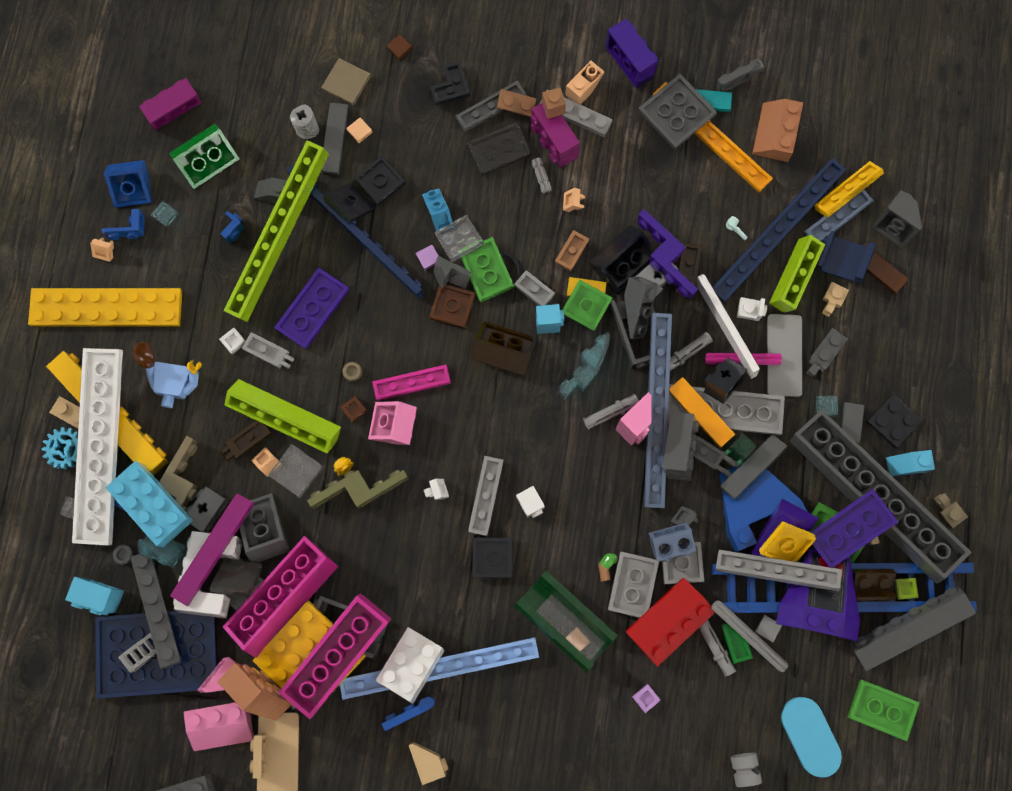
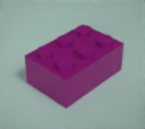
[530,103,580,168]

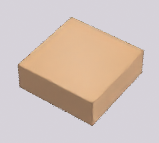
[346,117,373,144]

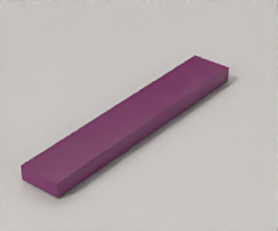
[170,493,254,607]

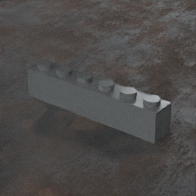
[850,586,976,671]

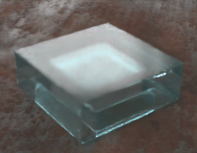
[151,201,179,227]
[816,396,838,416]

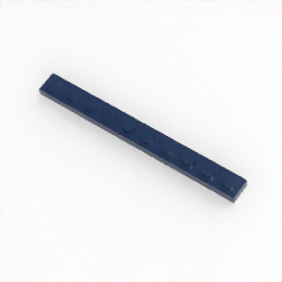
[712,158,846,303]
[286,165,424,299]

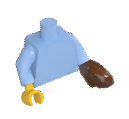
[133,342,202,408]

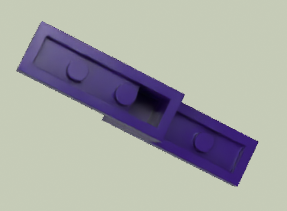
[637,209,698,299]

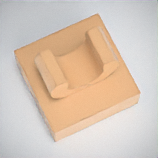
[563,188,585,212]
[90,238,114,262]

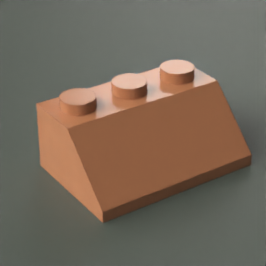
[752,99,803,162]

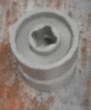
[730,753,762,787]

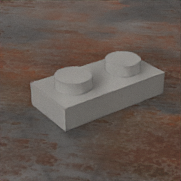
[514,270,555,306]

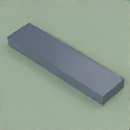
[804,190,874,242]

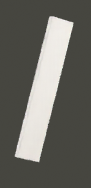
[696,274,760,379]

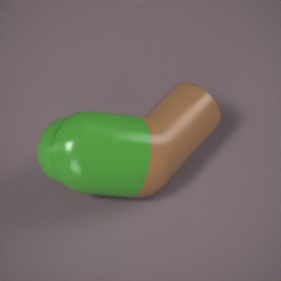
[598,553,618,581]

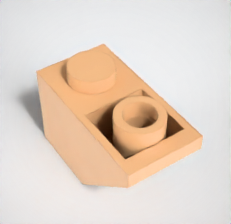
[566,61,605,105]

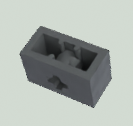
[185,487,229,533]

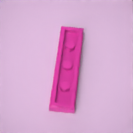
[372,364,451,401]

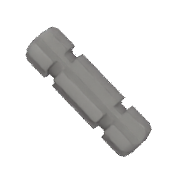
[532,158,551,193]

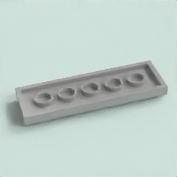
[668,384,785,435]

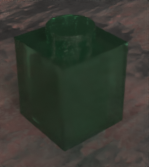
[724,433,757,466]

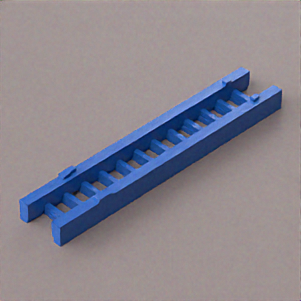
[710,563,977,613]

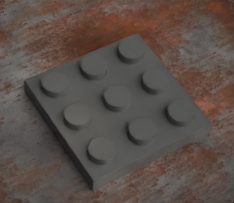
[638,74,717,150]

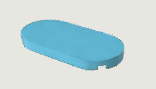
[781,697,842,777]

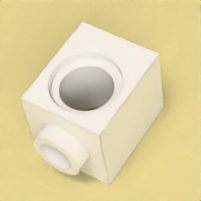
[516,486,545,518]

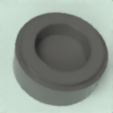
[113,545,134,565]

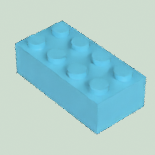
[105,461,193,548]

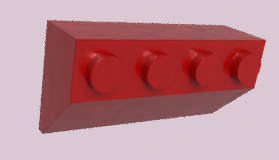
[625,578,715,667]

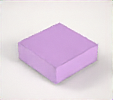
[416,245,438,270]
[632,684,660,713]

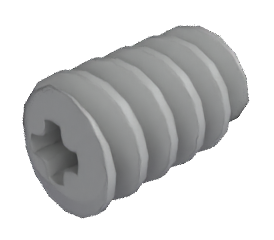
[290,104,319,139]

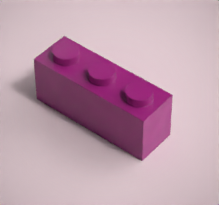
[139,78,202,131]

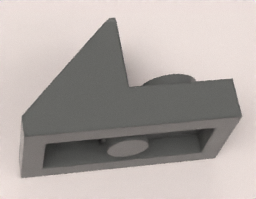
[433,256,472,289]

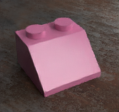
[368,401,417,445]

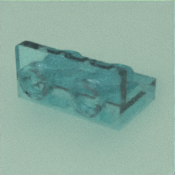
[138,536,186,567]

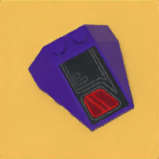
[776,549,860,641]

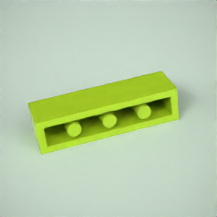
[769,235,825,313]

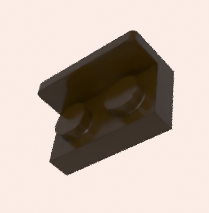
[853,569,896,602]

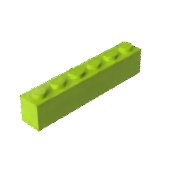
[225,379,341,453]

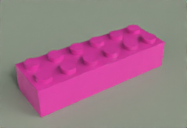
[223,536,338,658]
[278,593,392,719]

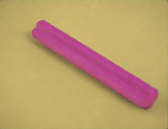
[705,353,782,365]

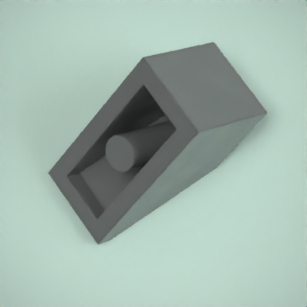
[254,178,287,203]

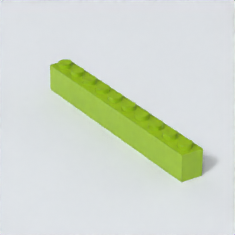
[224,140,329,322]

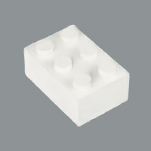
[375,627,444,704]

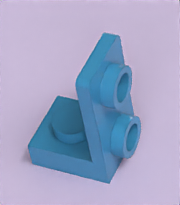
[422,189,454,232]

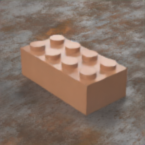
[217,663,291,721]

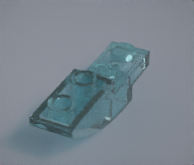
[559,332,610,400]

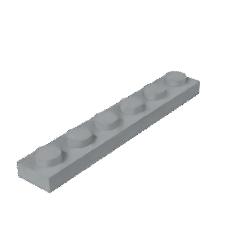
[716,550,842,591]

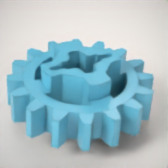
[42,427,78,470]

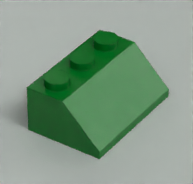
[169,124,239,189]

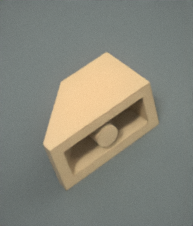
[409,742,449,785]

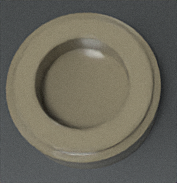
[342,362,362,382]

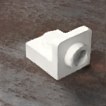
[736,297,767,321]

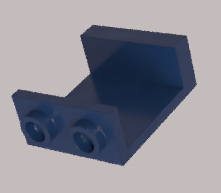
[817,231,876,284]

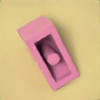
[198,657,235,693]

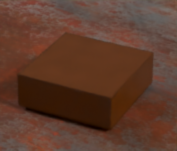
[386,34,412,60]
[340,396,367,423]

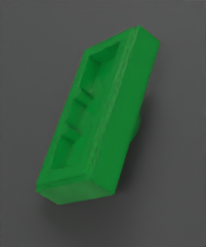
[721,619,753,664]

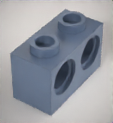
[648,523,696,562]

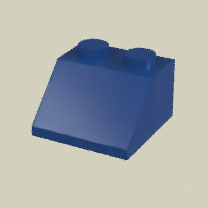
[104,160,151,208]

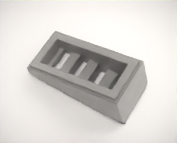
[119,633,156,673]

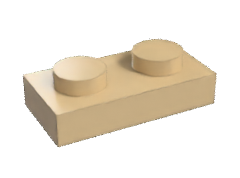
[49,396,80,428]

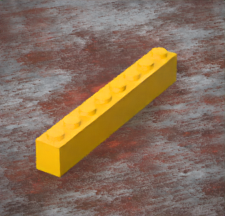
[46,351,169,476]

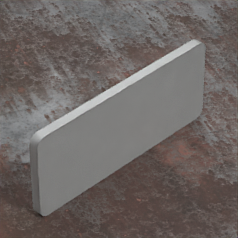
[767,314,802,397]

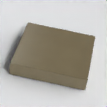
[321,58,371,106]

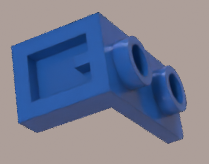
[102,209,145,240]

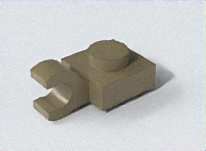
[934,493,968,529]

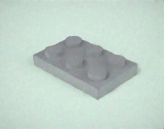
[608,552,659,618]

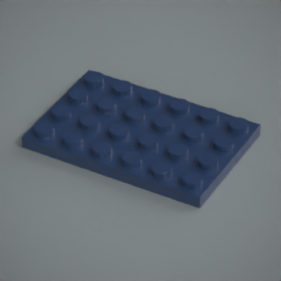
[95,611,218,699]

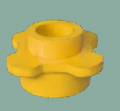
[334,457,354,476]

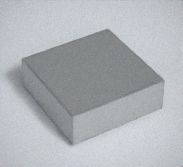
[754,615,782,642]

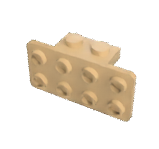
[250,712,299,791]

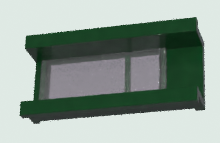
[514,571,618,673]

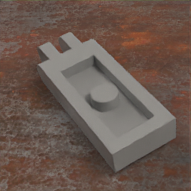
[242,332,294,369]

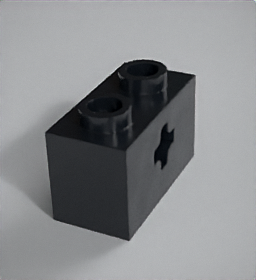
[704,358,747,404]

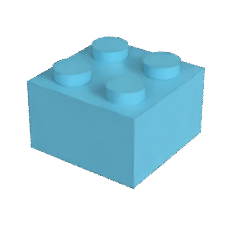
[65,577,124,616]

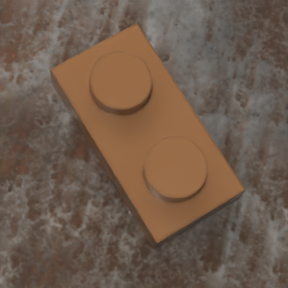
[496,89,536,117]
[555,230,590,272]

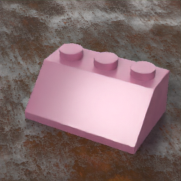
[615,392,651,446]
[184,702,254,751]

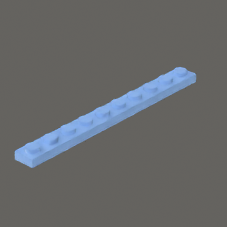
[340,638,539,700]

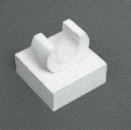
[424,479,449,500]

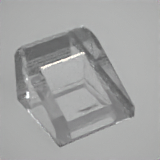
[59,496,75,519]

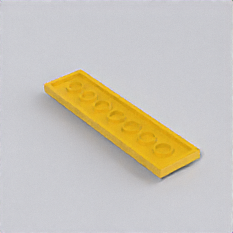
[28,288,182,327]

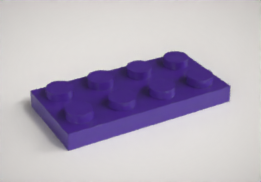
[274,267,350,350]
[810,489,898,568]

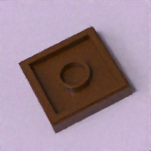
[429,284,476,329]

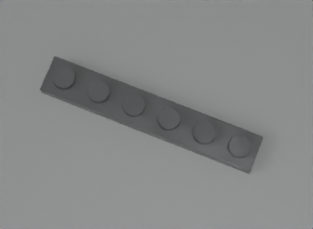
[130,551,181,669]

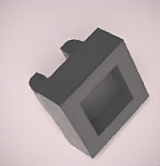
[671,506,698,530]

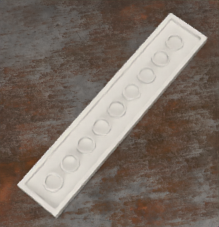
[72,348,123,545]

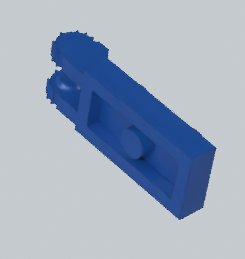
[382,696,435,731]

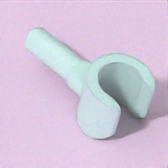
[726,216,748,241]

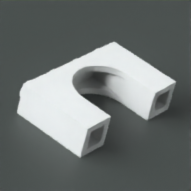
[173,531,243,618]

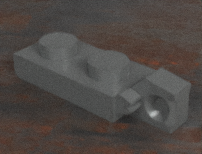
[716,58,764,92]
[806,328,848,378]

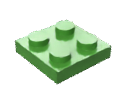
[563,279,612,331]

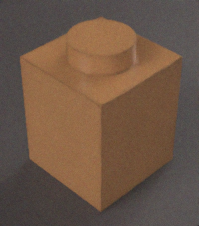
[542,87,566,119]

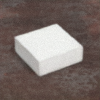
[219,328,246,354]

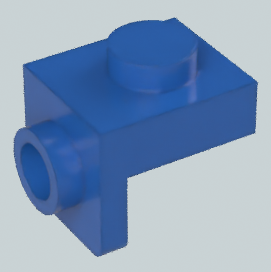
[220,211,245,244]

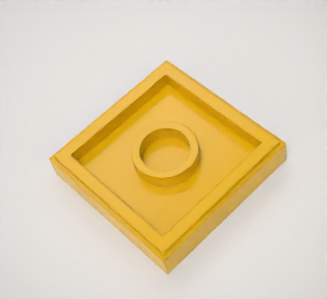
[759,521,816,562]

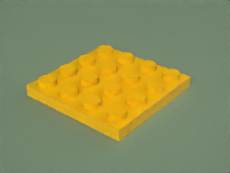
[253,601,366,692]

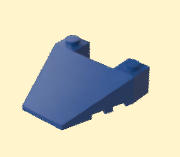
[719,462,807,552]

